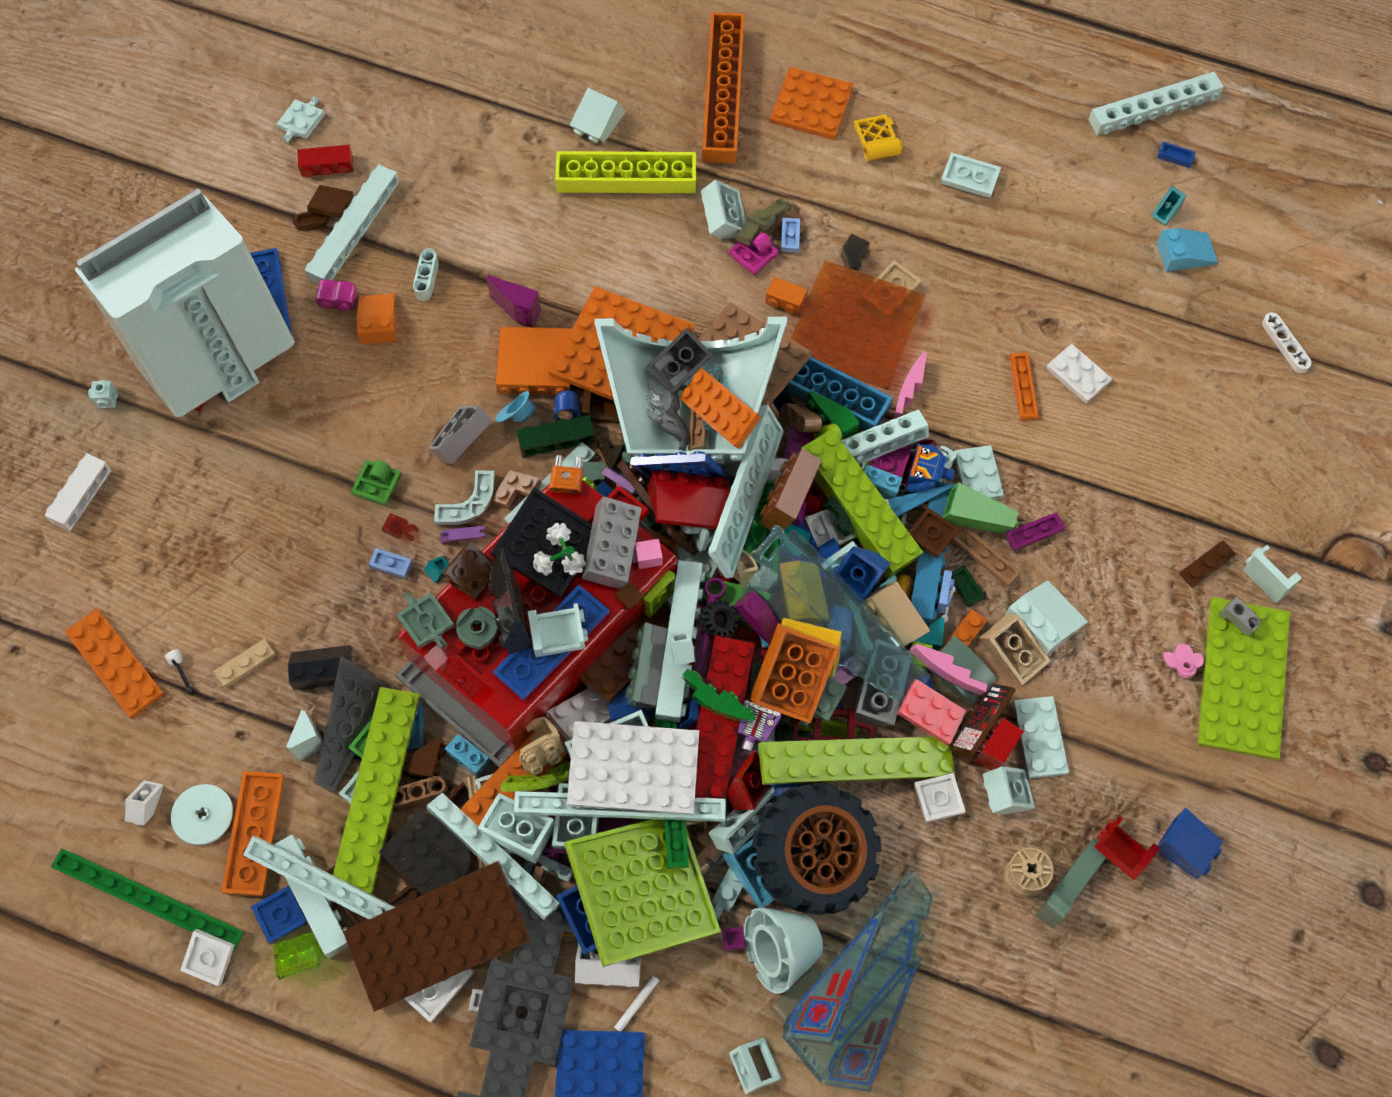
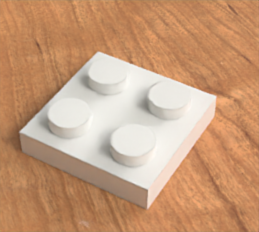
[914,773,966,823]
[180,929,235,986]

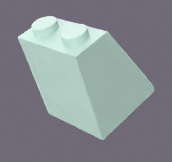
[570,88,626,144]

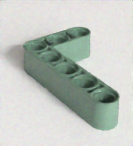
[1035,838,1106,929]

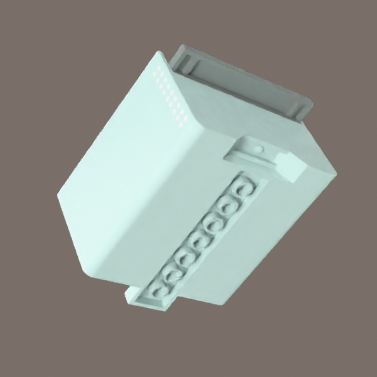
[74,188,294,417]

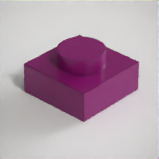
[722,927,745,951]

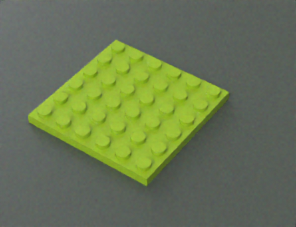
[564,819,721,967]

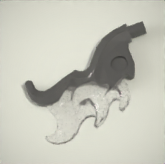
[645,375,690,451]

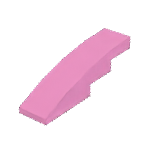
[894,351,927,419]
[910,644,988,695]

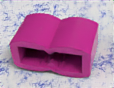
[315,280,357,311]

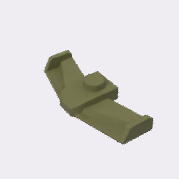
[735,198,791,246]

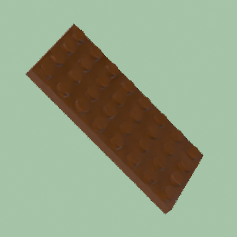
[343,861,532,1012]

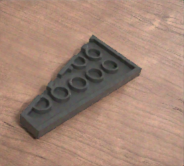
[314,657,392,793]

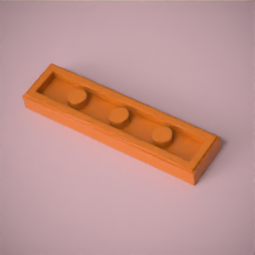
[1009,353,1039,421]

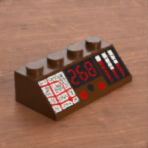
[950,683,1016,765]

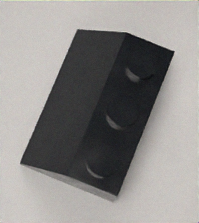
[288,645,352,691]

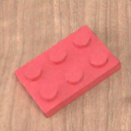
[897,679,966,746]

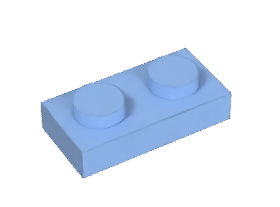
[781,218,800,252]
[368,548,413,579]
[936,570,954,614]

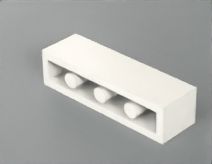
[44,453,111,532]

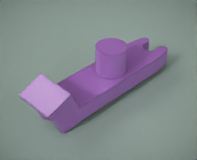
[440,526,486,544]

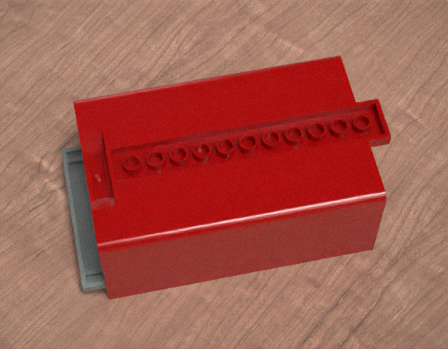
[395,480,678,768]

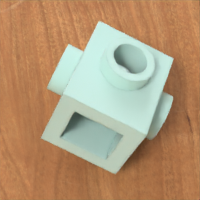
[88,380,118,408]

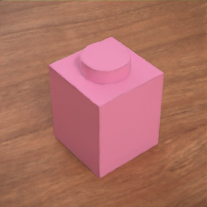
[632,539,663,569]

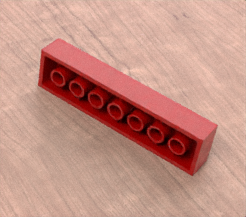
[695,635,755,799]

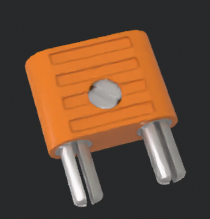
[549,455,583,494]

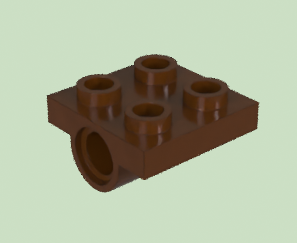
[442,541,500,599]

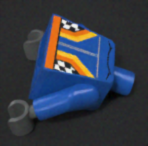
[898,442,955,496]

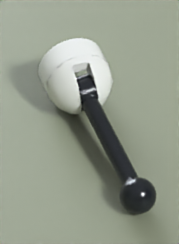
[165,649,194,694]

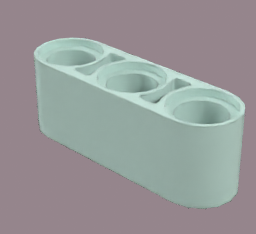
[413,248,439,302]

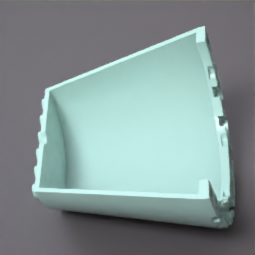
[595,317,787,465]

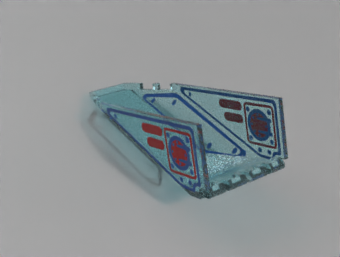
[782,870,932,1092]

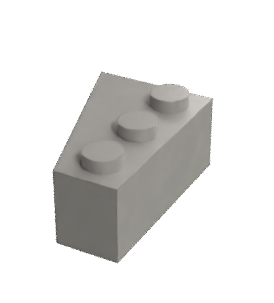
[428,406,493,464]

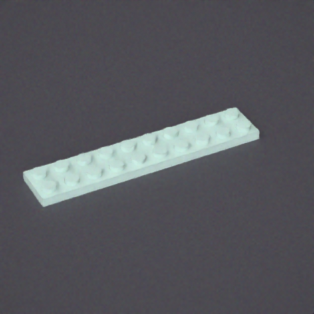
[708,405,784,578]

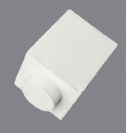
[124,780,163,826]

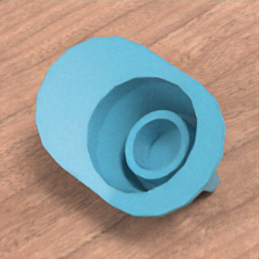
[495,391,536,423]

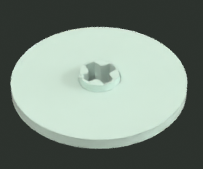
[171,784,234,845]

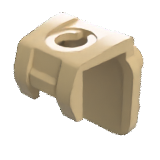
[519,717,565,775]

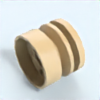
[1004,847,1054,898]

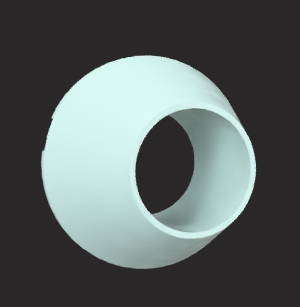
[744,908,823,994]

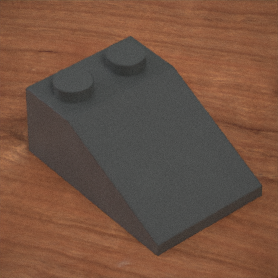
[646,328,713,394]

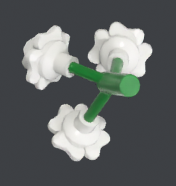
[533,523,586,576]

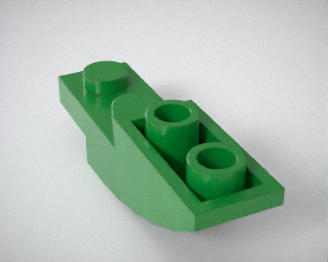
[682,669,756,724]

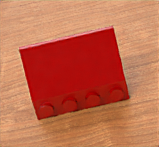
[648,470,731,529]

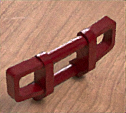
[792,708,874,741]

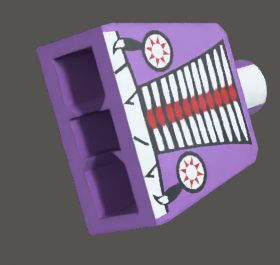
[738,700,782,752]

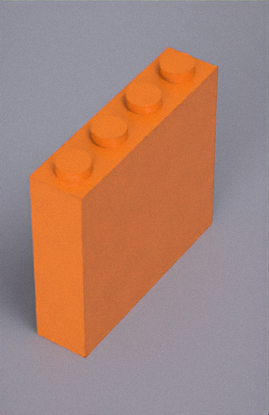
[496,327,572,396]

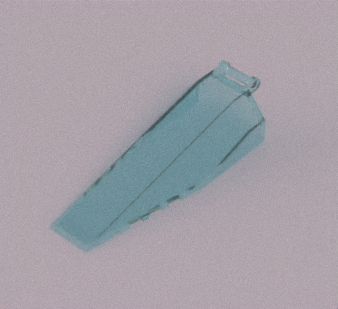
[741,525,931,703]

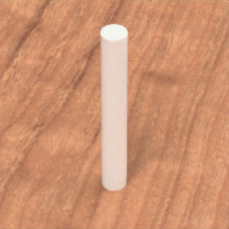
[614,976,660,1032]

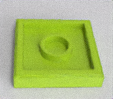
[643,570,675,618]

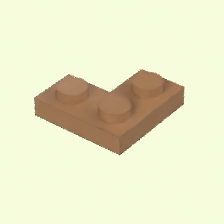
[491,470,542,509]

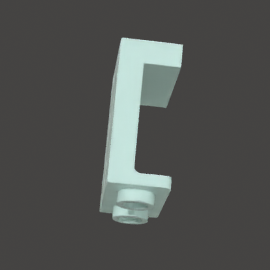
[1243,545,1302,603]
[528,603,588,657]

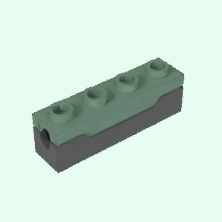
[626,623,668,710]

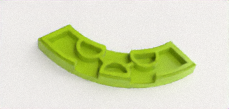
[501,761,570,792]

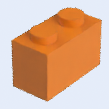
[765,277,807,315]

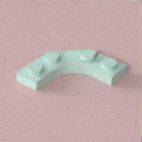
[434,470,495,525]

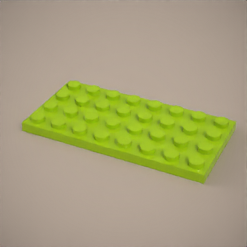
[1197,597,1290,761]

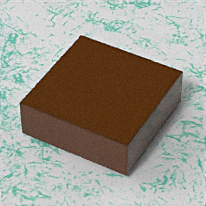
[615,581,644,611]

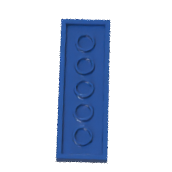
[250,248,293,337]
[493,585,610,701]

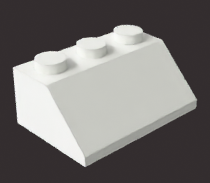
[575,943,641,987]

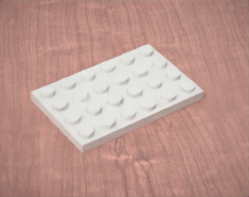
[567,721,699,815]

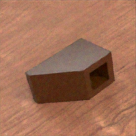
[408,737,446,780]

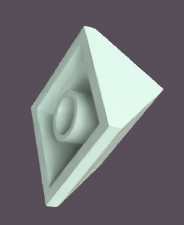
[286,710,323,761]

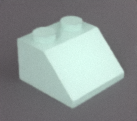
[983,766,1035,814]

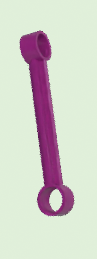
[690,578,725,695]

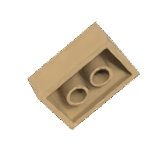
[862,582,930,647]

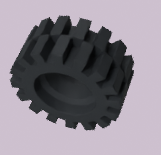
[699,600,739,638]

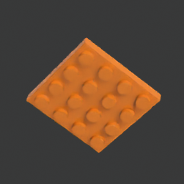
[770,66,854,140]

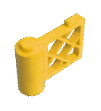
[853,114,904,162]

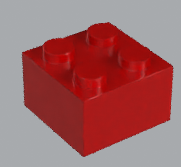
[976,718,1024,771]

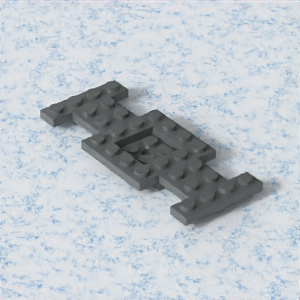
[457,897,575,1097]

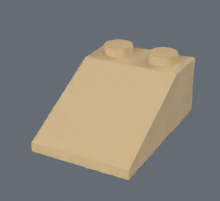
[979,614,1051,685]

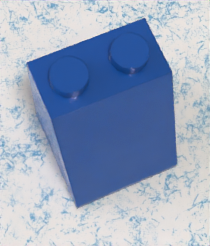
[1157,808,1223,879]

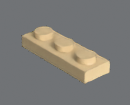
[213,638,276,689]

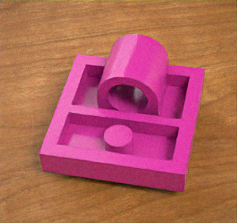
[728,233,779,276]

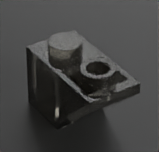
[841,233,871,278]

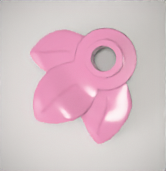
[1163,643,1204,678]

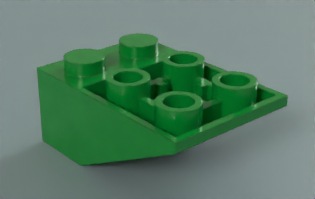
[806,391,860,440]

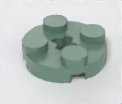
[456,607,499,649]

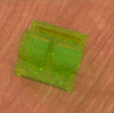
[273,931,322,979]

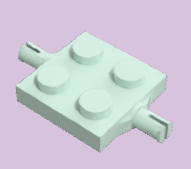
[277,96,325,144]

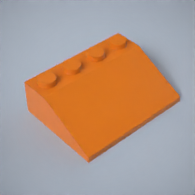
[749,623,840,723]

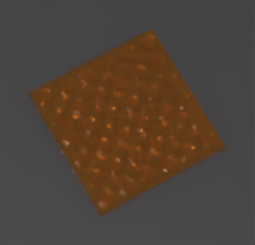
[791,260,926,390]

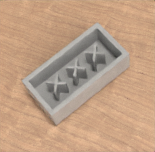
[582,496,641,589]

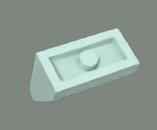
[729,1037,781,1094]

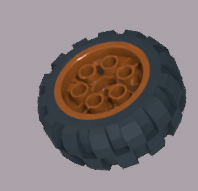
[752,784,882,915]

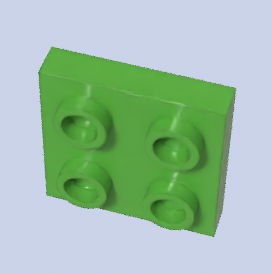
[351,460,402,507]

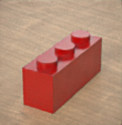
[297,144,354,177]

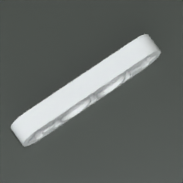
[1262,312,1311,373]

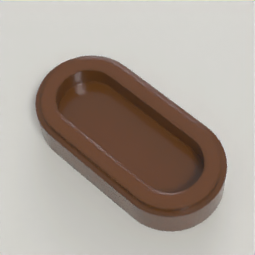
[293,211,329,231]

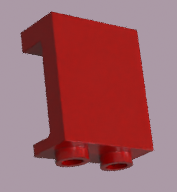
[1094,816,1160,880]

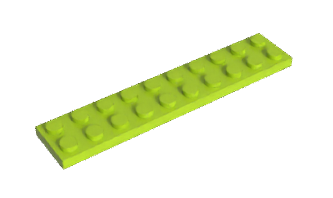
[333,687,420,895]
[758,737,955,785]

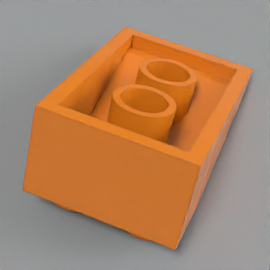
[357,293,397,344]

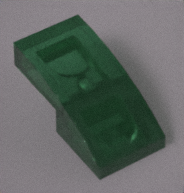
[822,496,853,536]

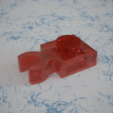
[381,513,419,541]

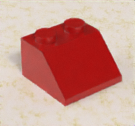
[726,751,770,810]

